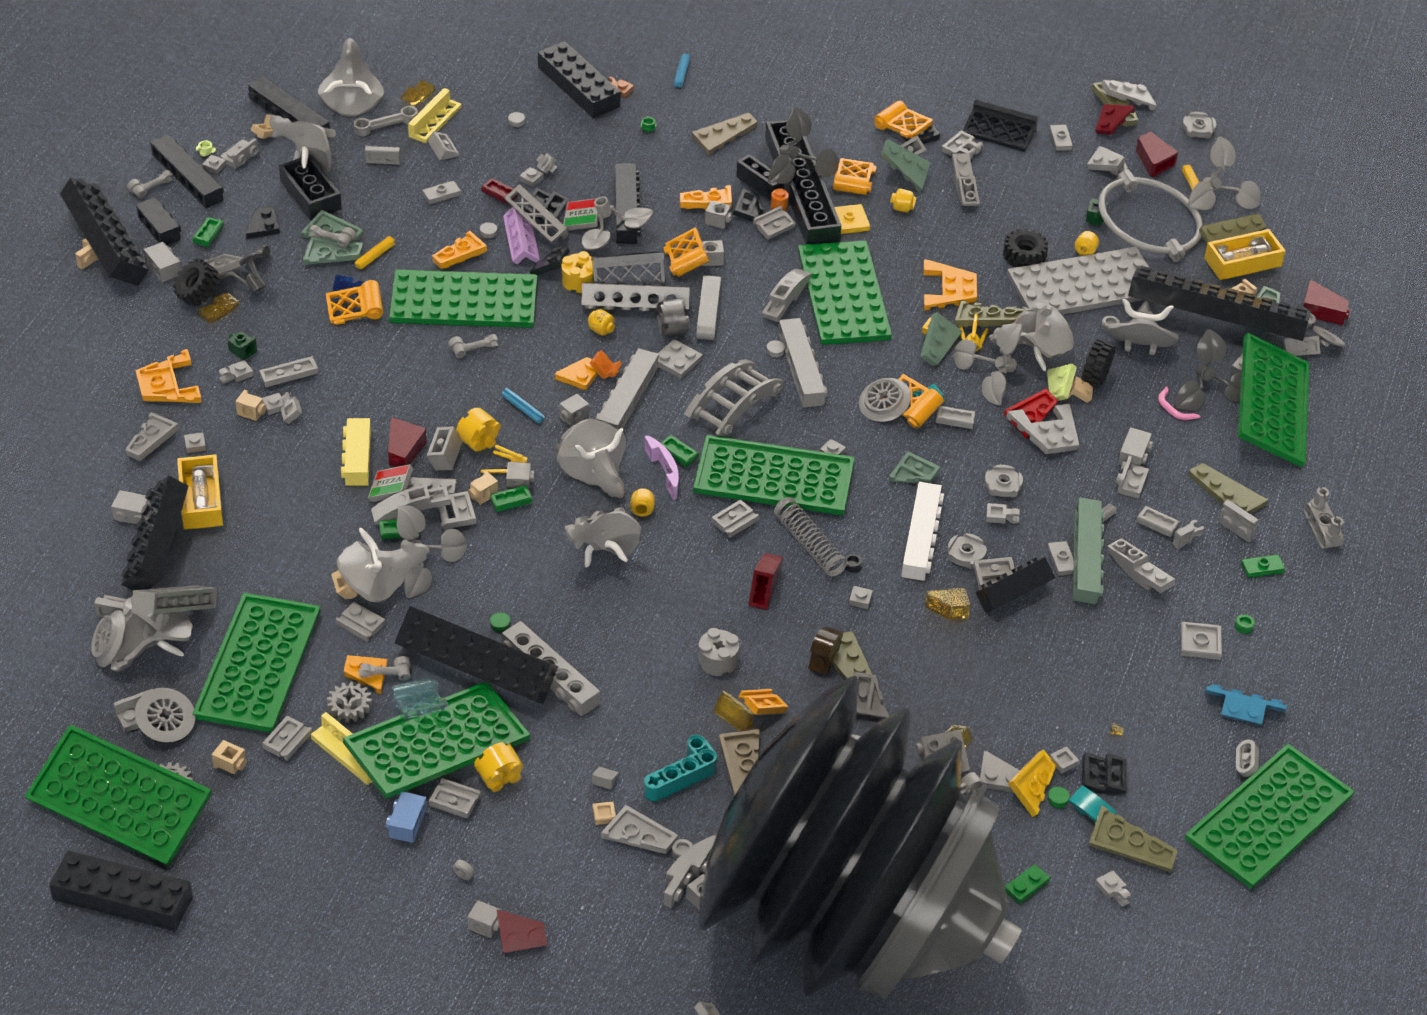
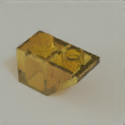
[925,587,970,620]

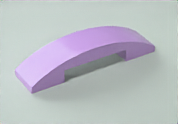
[644,436,679,500]

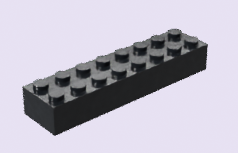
[60,177,149,286]
[394,606,559,704]

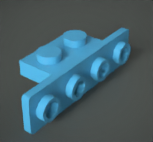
[1205,684,1287,725]

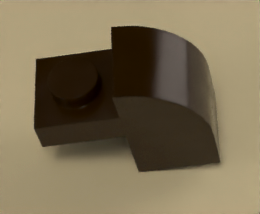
[808,626,844,675]

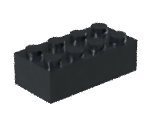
[279,155,342,220]

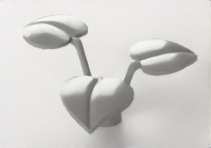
[1188,137,1261,210]
[582,197,653,250]
[953,323,1022,405]
[397,506,467,598]

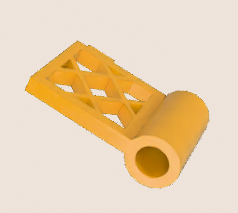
[874,101,933,138]
[833,158,876,195]
[663,227,710,277]
[326,280,384,325]
[881,374,944,428]

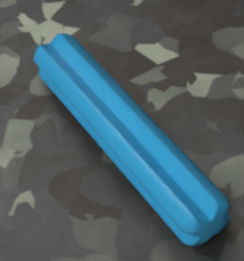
[674,53,690,88]
[501,388,545,424]

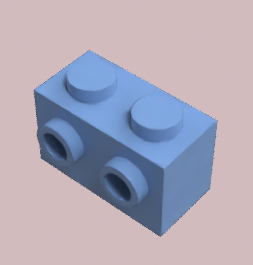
[386,792,427,843]

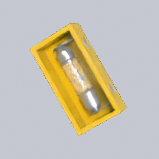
[1204,229,1285,280]
[177,455,223,530]

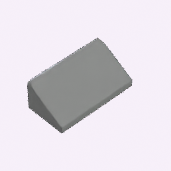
[428,131,459,160]

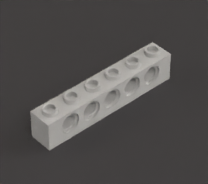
[581,283,690,312]
[131,585,218,614]
[502,621,600,717]

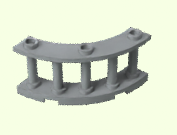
[684,360,784,437]

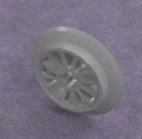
[859,378,911,422]
[91,610,125,667]
[135,688,195,742]

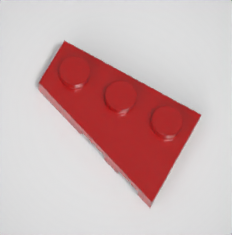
[1003,388,1058,439]

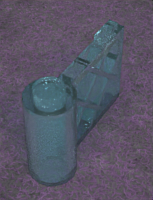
[391,677,448,719]

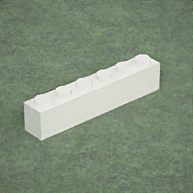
[901,482,944,581]

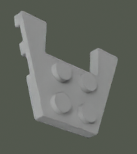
[1006,404,1079,454]

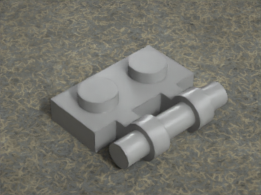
[942,130,984,160]

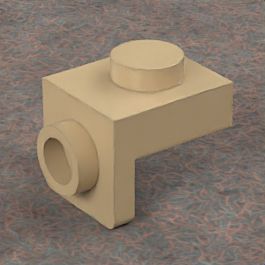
[251,115,273,139]
[75,239,98,269]
[1066,376,1093,403]

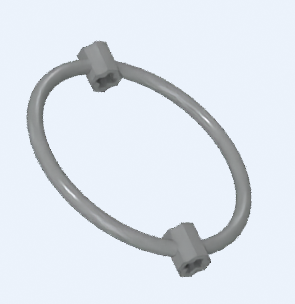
[1098,170,1203,262]

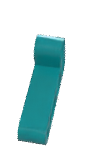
[644,734,717,801]

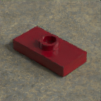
[481,178,518,205]

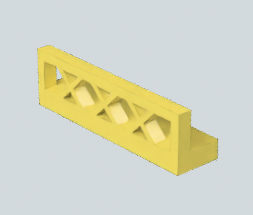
[408,88,461,143]
[311,712,372,785]

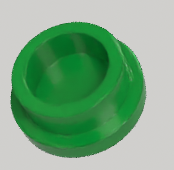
[640,117,657,132]

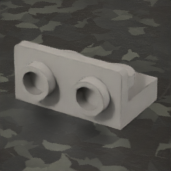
[220,138,258,169]
[1115,456,1149,499]
[114,689,164,733]

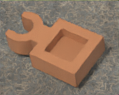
[608,77,634,99]

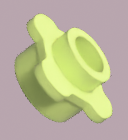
[196,140,216,156]

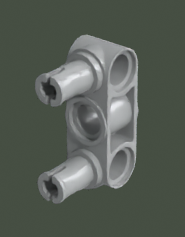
[1304,487,1344,549]

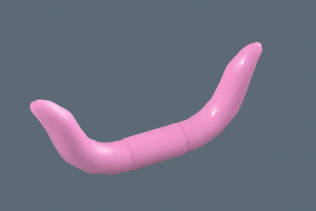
[1158,387,1200,420]

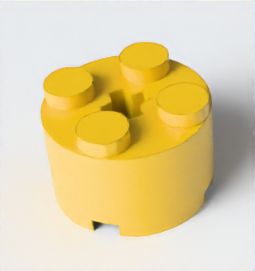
[562,251,594,293]
[456,408,501,452]
[474,742,523,792]

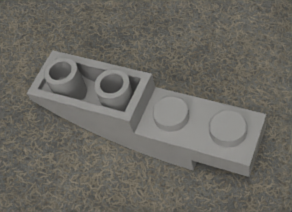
[952,153,980,206]
[762,269,812,322]
[371,484,450,525]
[1107,538,1175,593]
[664,835,716,908]

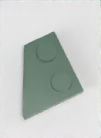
[889,451,940,484]

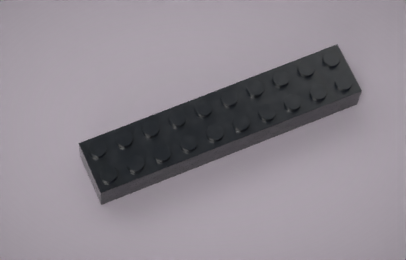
[765,120,842,244]
[1128,266,1311,341]

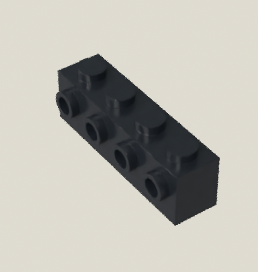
[975,557,1056,613]

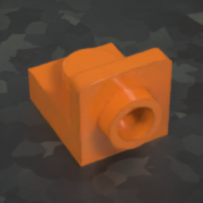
[589,350,622,379]

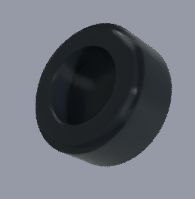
[845,554,863,573]

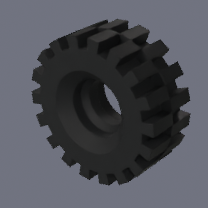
[1003,228,1048,268]
[173,259,219,307]
[1081,339,1116,388]

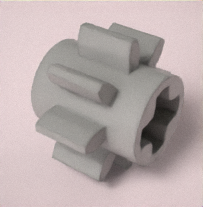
[537,153,557,174]

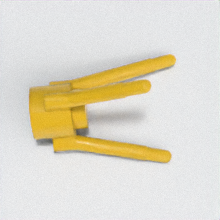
[959,314,989,352]
[480,445,528,474]

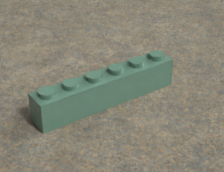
[1073,497,1104,604]

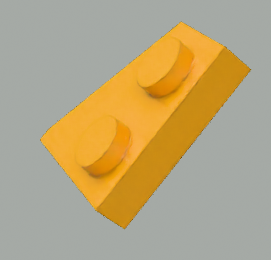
[555,357,598,390]
[344,655,388,694]

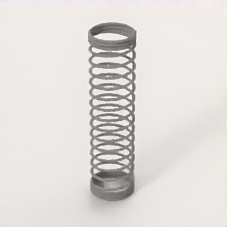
[774,497,847,577]

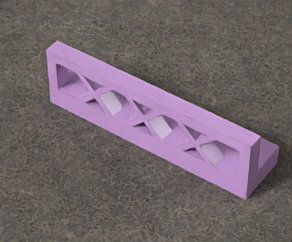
[503,207,540,264]

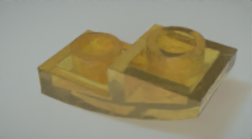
[400,80,436,105]
[198,293,240,323]

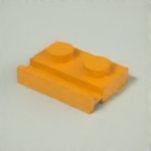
[739,689,788,715]

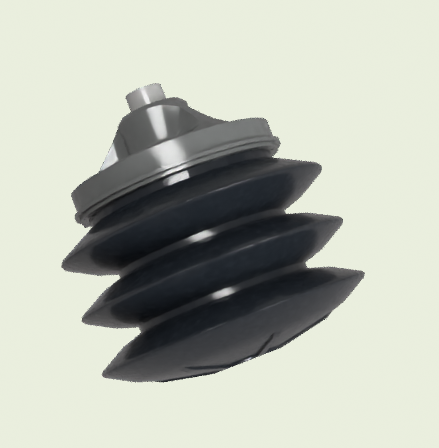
[699,676,1022,1001]

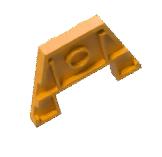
[923,259,977,310]
[136,349,202,403]

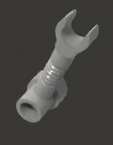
[127,170,173,199]
[309,225,356,248]
[448,334,498,358]
[358,656,411,681]

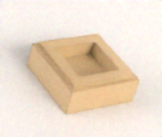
[592,802,616,825]

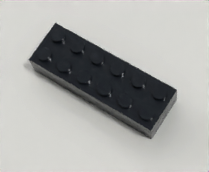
[538,41,620,118]
[121,475,189,591]
[49,850,193,932]

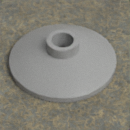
[1313,326,1345,347]

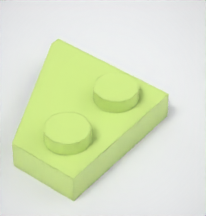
[1047,364,1077,401]

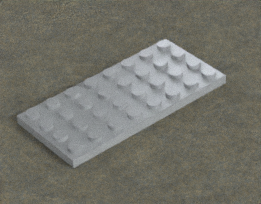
[1007,247,1149,315]

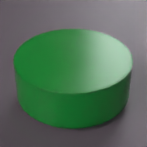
[490,612,510,632]
[1234,614,1255,634]
[1048,787,1069,808]

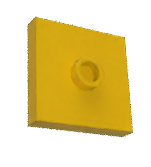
[834,204,870,234]

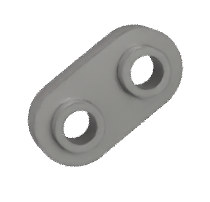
[1236,740,1259,777]

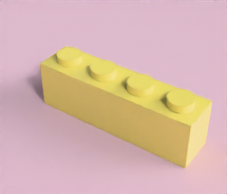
[341,418,371,486]

